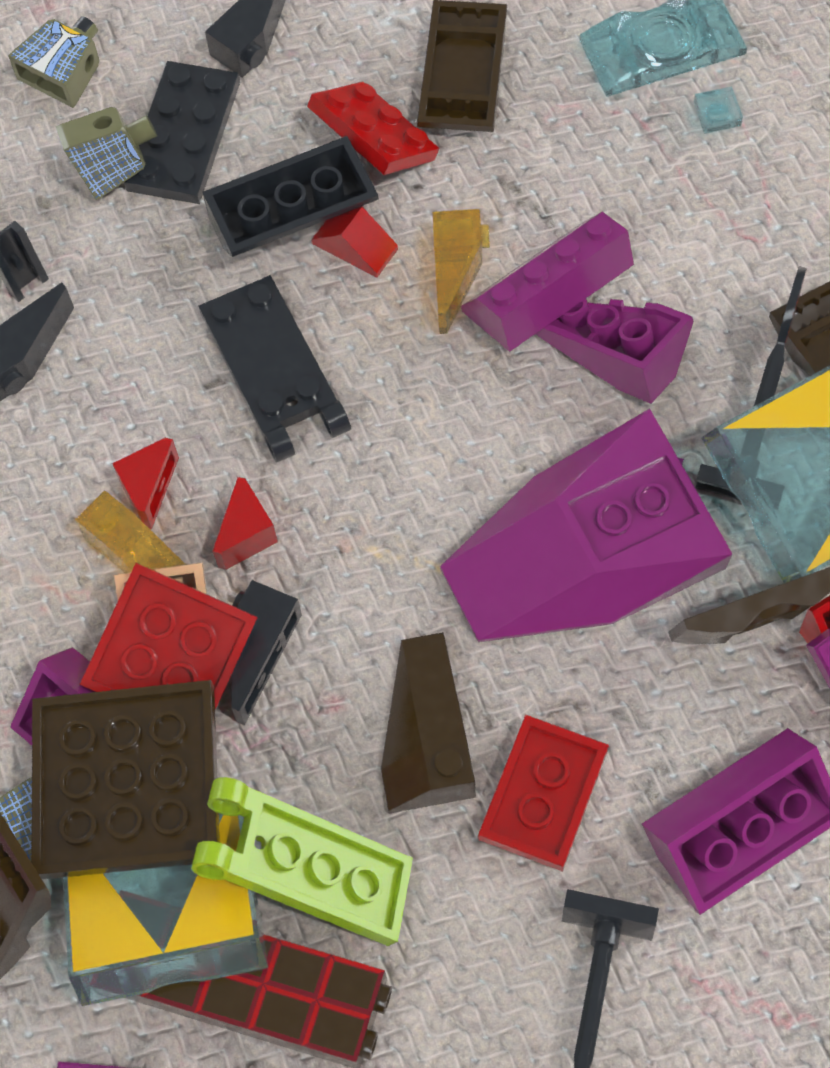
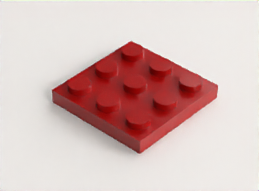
[80,562,257,710]

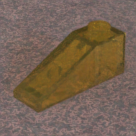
[432,209,490,334]
[75,490,185,573]

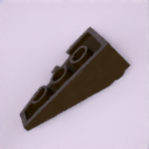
[381,632,476,814]

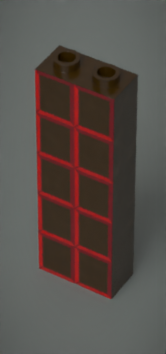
[89,892,392,1068]

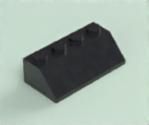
[202,136,379,257]

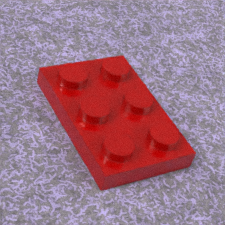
[307,82,440,175]
[478,714,609,872]

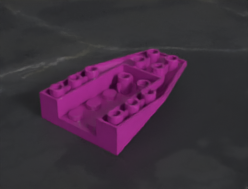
[440,408,733,643]

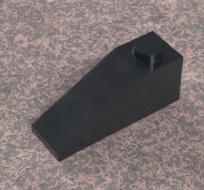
[205,0,286,78]
[0,282,74,401]
[231,580,302,726]

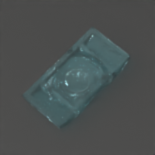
[580,0,747,97]

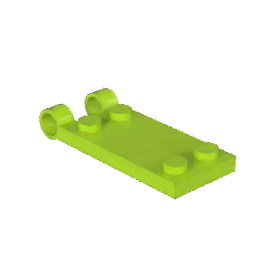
[191,777,413,946]

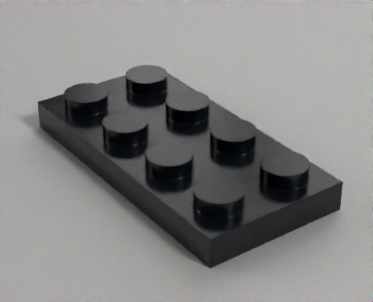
[124,61,240,204]

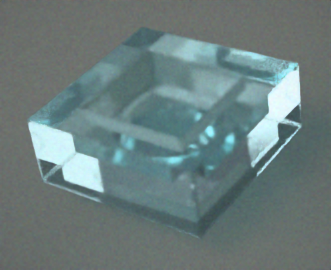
[694,86,743,134]

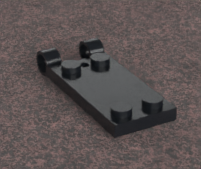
[198,275,351,463]

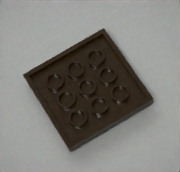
[31,680,220,879]

